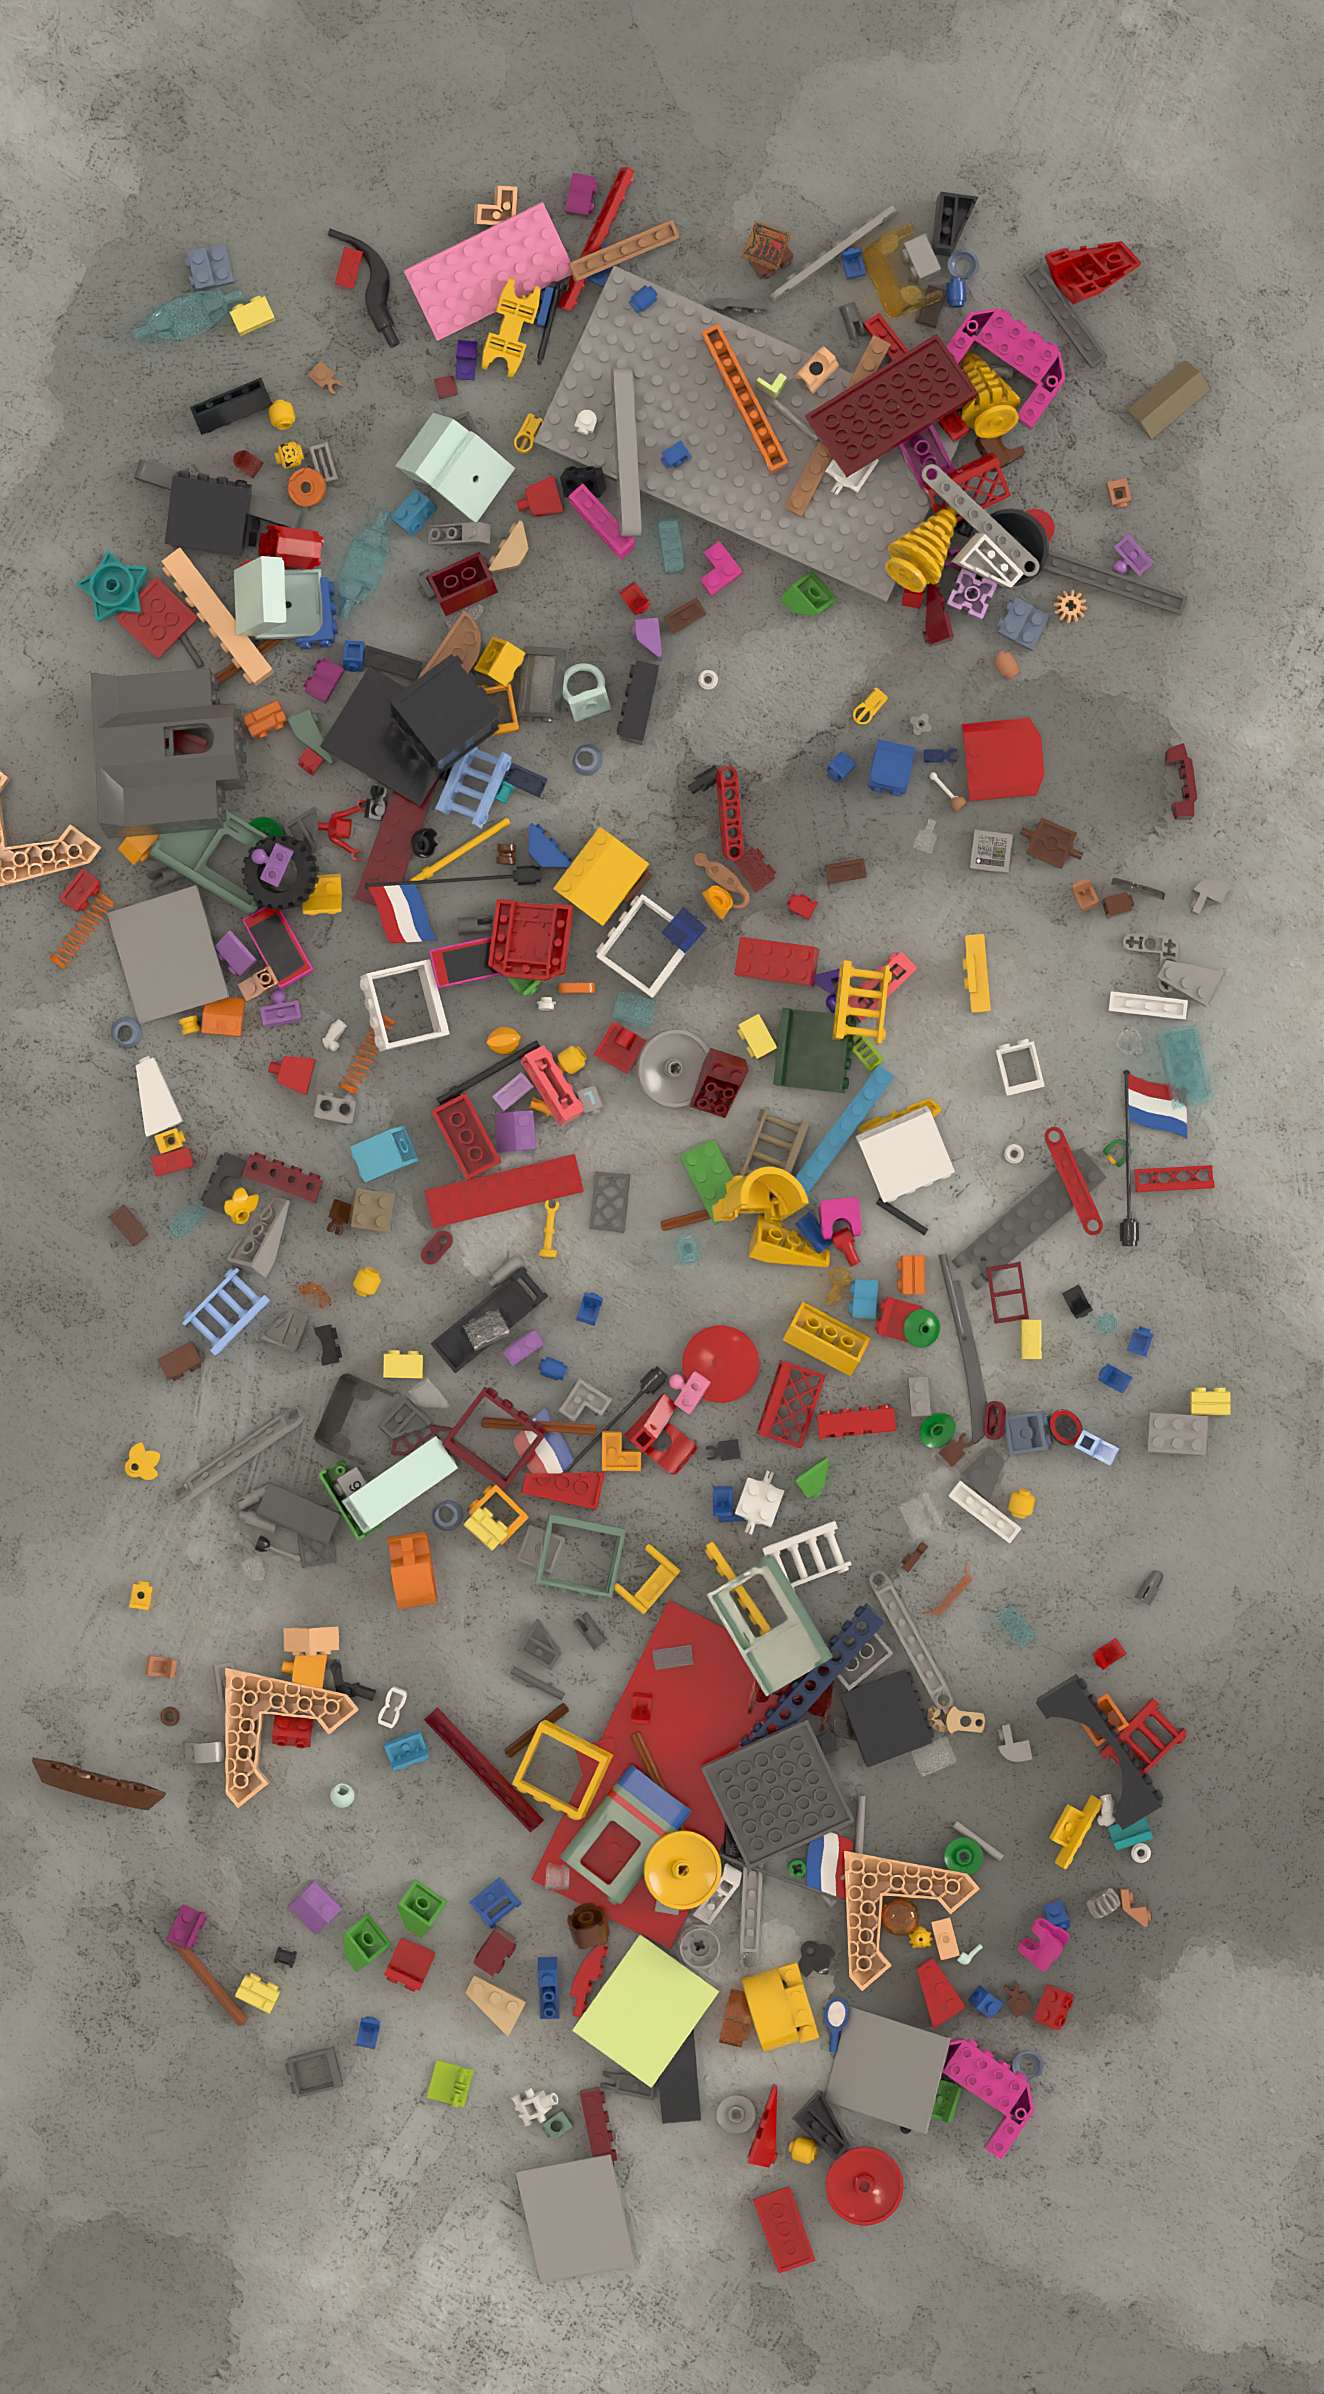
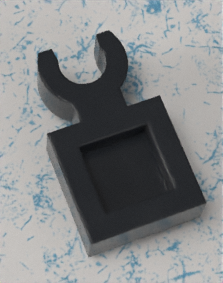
[364,786,387,821]
[706,1439,741,1461]

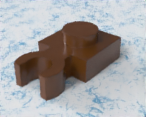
[327,1199,351,1236]
[939,1433,973,1467]
[901,1542,928,1572]
[1004,1980,1033,2018]

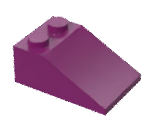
[897,425,955,489]

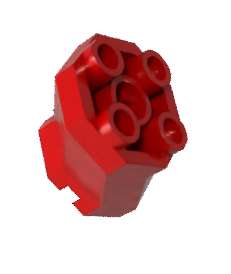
[258,525,324,570]

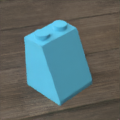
[350,1125,419,1183]

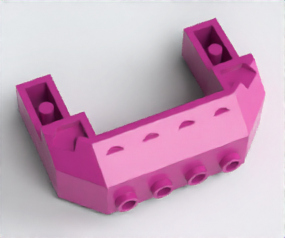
[946,308,1065,431]
[942,2037,1034,2160]

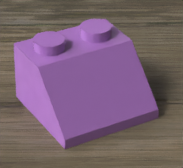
[632,618,662,661]
[215,930,259,977]
[495,1110,537,1153]
[288,1880,343,1935]

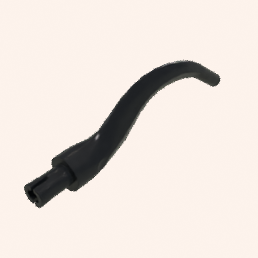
[328,228,400,348]

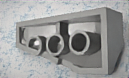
[227,1197,290,1278]

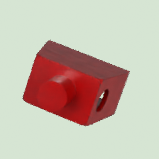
[516,476,564,517]
[268,1056,316,1095]

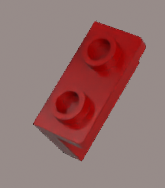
[59,868,101,913]
[272,1715,313,1748]
[1033,1984,1074,2030]

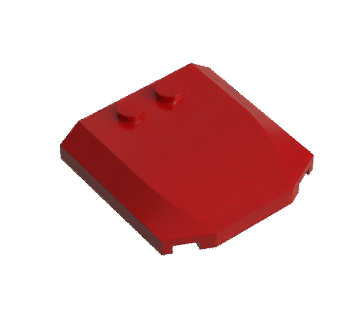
[962,718,1045,802]
[488,899,574,981]

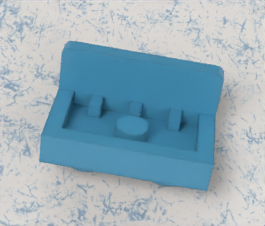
[390,488,437,537]
[383,1730,429,1771]

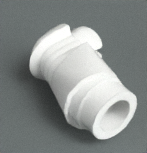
[322,1019,347,1051]
[1097,1794,1115,1827]

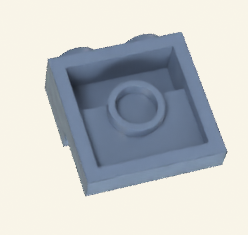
[184,244,235,292]
[997,598,1050,651]
[1005,1410,1054,1455]

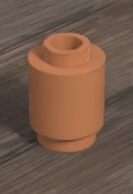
[993,651,1021,680]

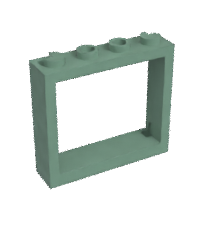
[534,1513,626,1600]

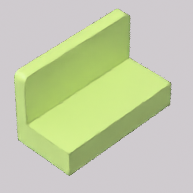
[756,373,787,399]

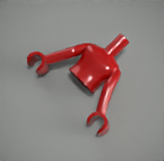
[318,799,367,862]

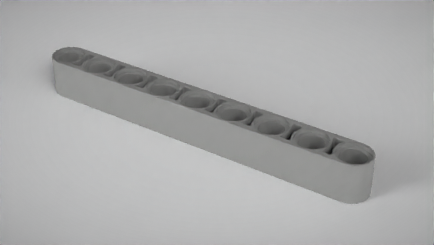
[611,368,642,537]

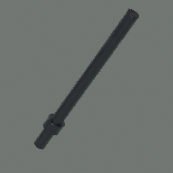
[436,1040,540,1105]

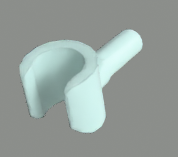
[957,1944,983,1965]

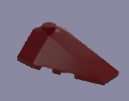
[922,582,954,647]

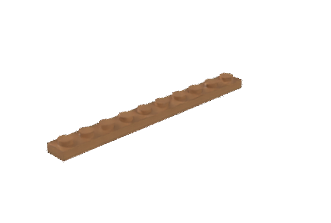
[785,335,891,517]

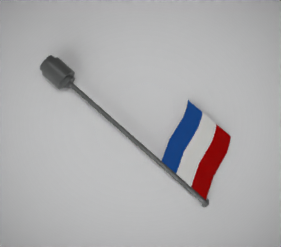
[708,1832,853,1904]

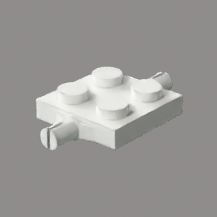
[825,459,879,496]
[734,1470,784,1535]

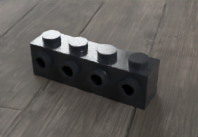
[190,378,273,435]

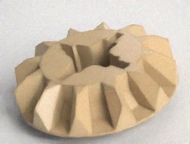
[927,1701,954,1732]

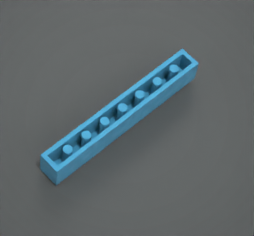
[795,1065,895,1195]

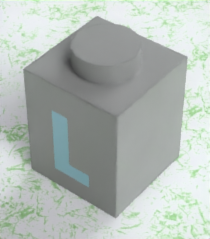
[577,1085,603,1116]

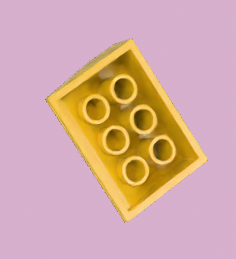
[553,827,650,926]

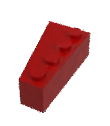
[816,1404,896,1439]

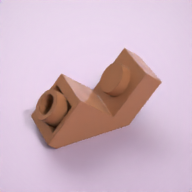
[237,966,279,1002]
[1119,1887,1151,1927]

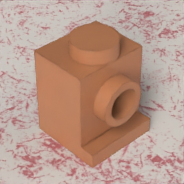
[1106,478,1132,509]

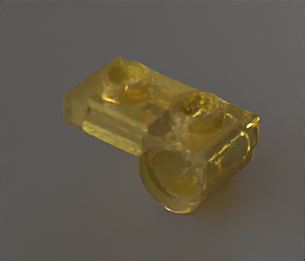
[824,1267,852,1306]

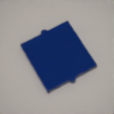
[661,907,707,953]

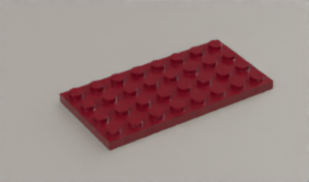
[805,334,979,478]

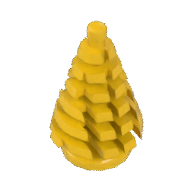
[961,348,1021,439]
[885,505,958,593]

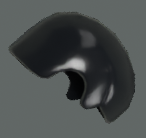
[411,828,438,858]

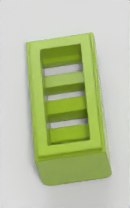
[851,1035,884,1072]

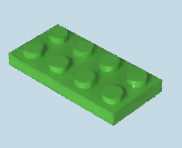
[680,1139,733,1225]

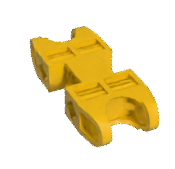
[481,277,540,378]

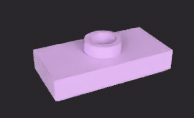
[492,1072,534,1112]

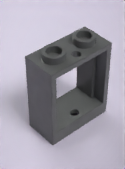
[285,2046,343,2098]

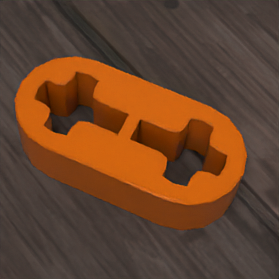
[558,983,595,994]

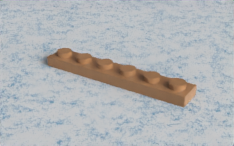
[568,219,680,281]

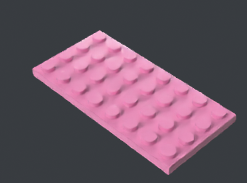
[403,202,572,341]

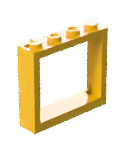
[512,1720,613,1820]

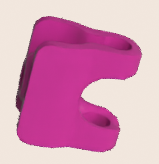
[818,1197,862,1240]
[1018,1918,1070,1972]

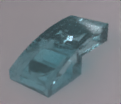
[997,1605,1037,1649]

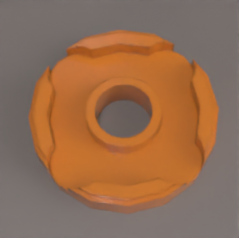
[288,468,326,507]

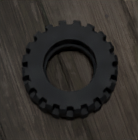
[242,836,319,910]

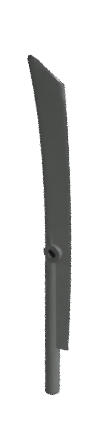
[938,1253,987,1444]

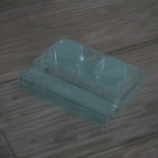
[612,990,657,1028]

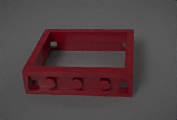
[442,1386,547,1490]

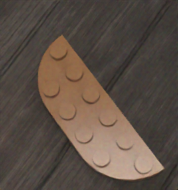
[418,611,481,679]

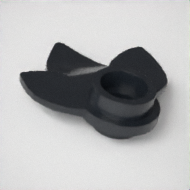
[799,1940,835,1977]

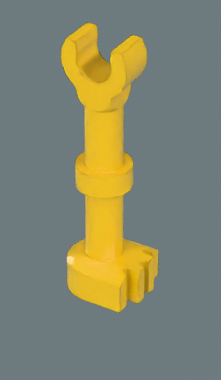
[539,1200,559,1259]

